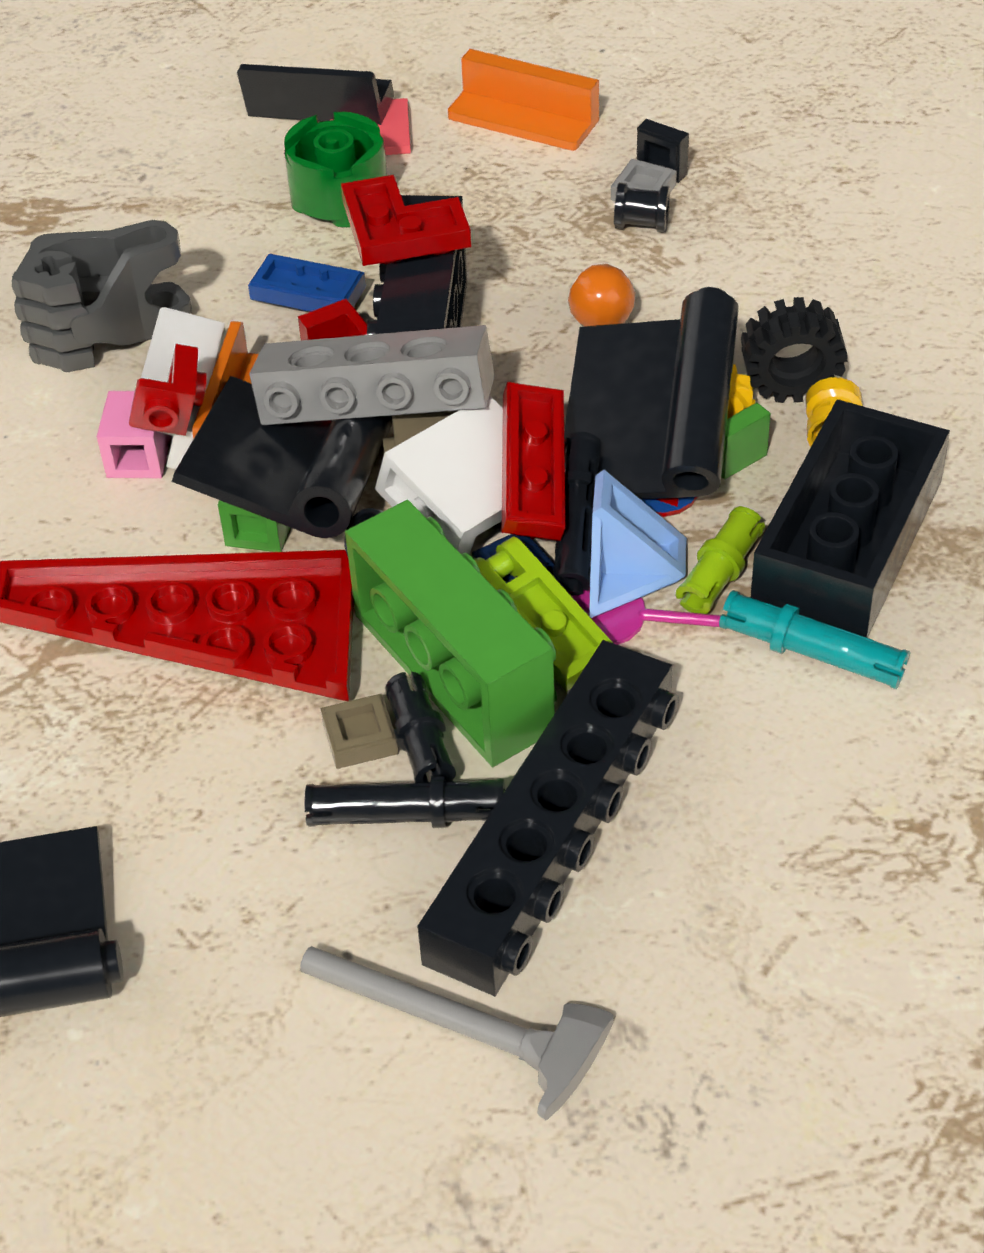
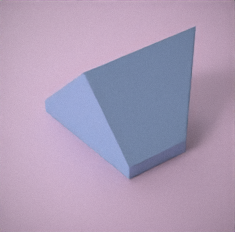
[589,470,687,618]

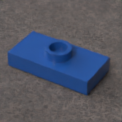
[248,254,366,311]

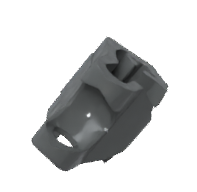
[12,220,191,373]

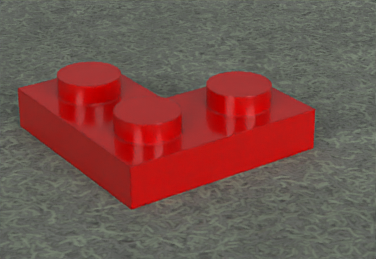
[341,175,472,266]

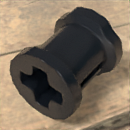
[614,182,670,233]

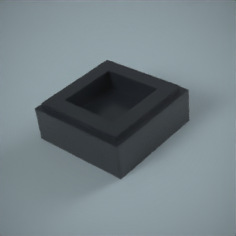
[637,119,689,183]

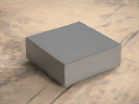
[611,159,677,201]

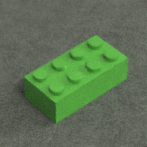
[345,499,557,768]

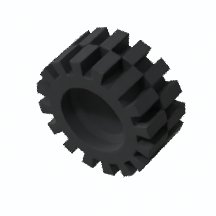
[741,297,847,403]

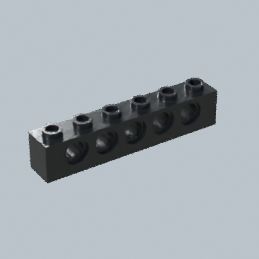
[417,640,678,997]

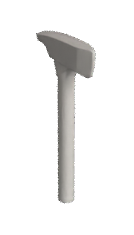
[300,946,614,1121]

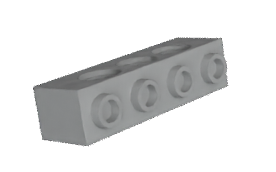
[249,325,495,425]

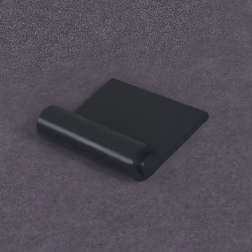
[564,287,739,499]
[172,376,392,539]
[0,826,123,1017]

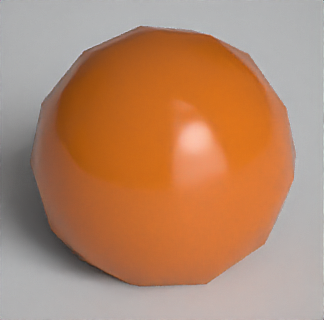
[568,264,636,327]

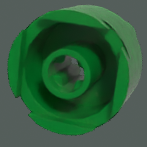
[284,112,387,228]

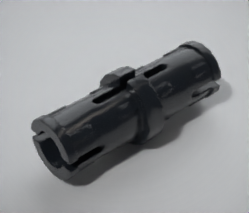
[385,672,456,783]

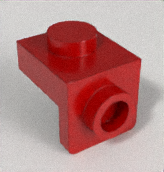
[129,344,207,436]

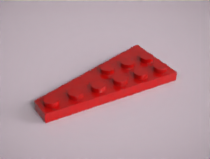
[0,550,354,701]

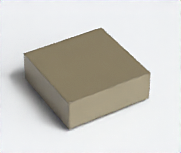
[320,693,399,769]

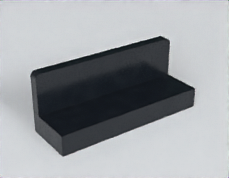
[237,64,394,125]

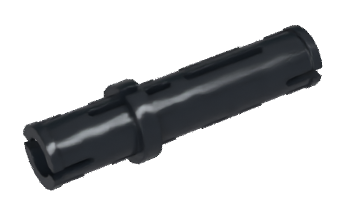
[552,432,601,596]
[304,775,505,828]

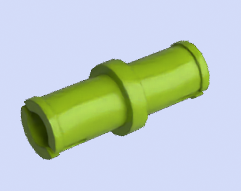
[675,506,765,614]

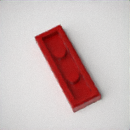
[501,382,565,541]

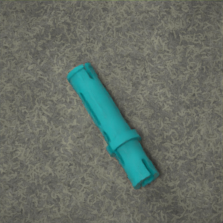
[719,590,910,689]

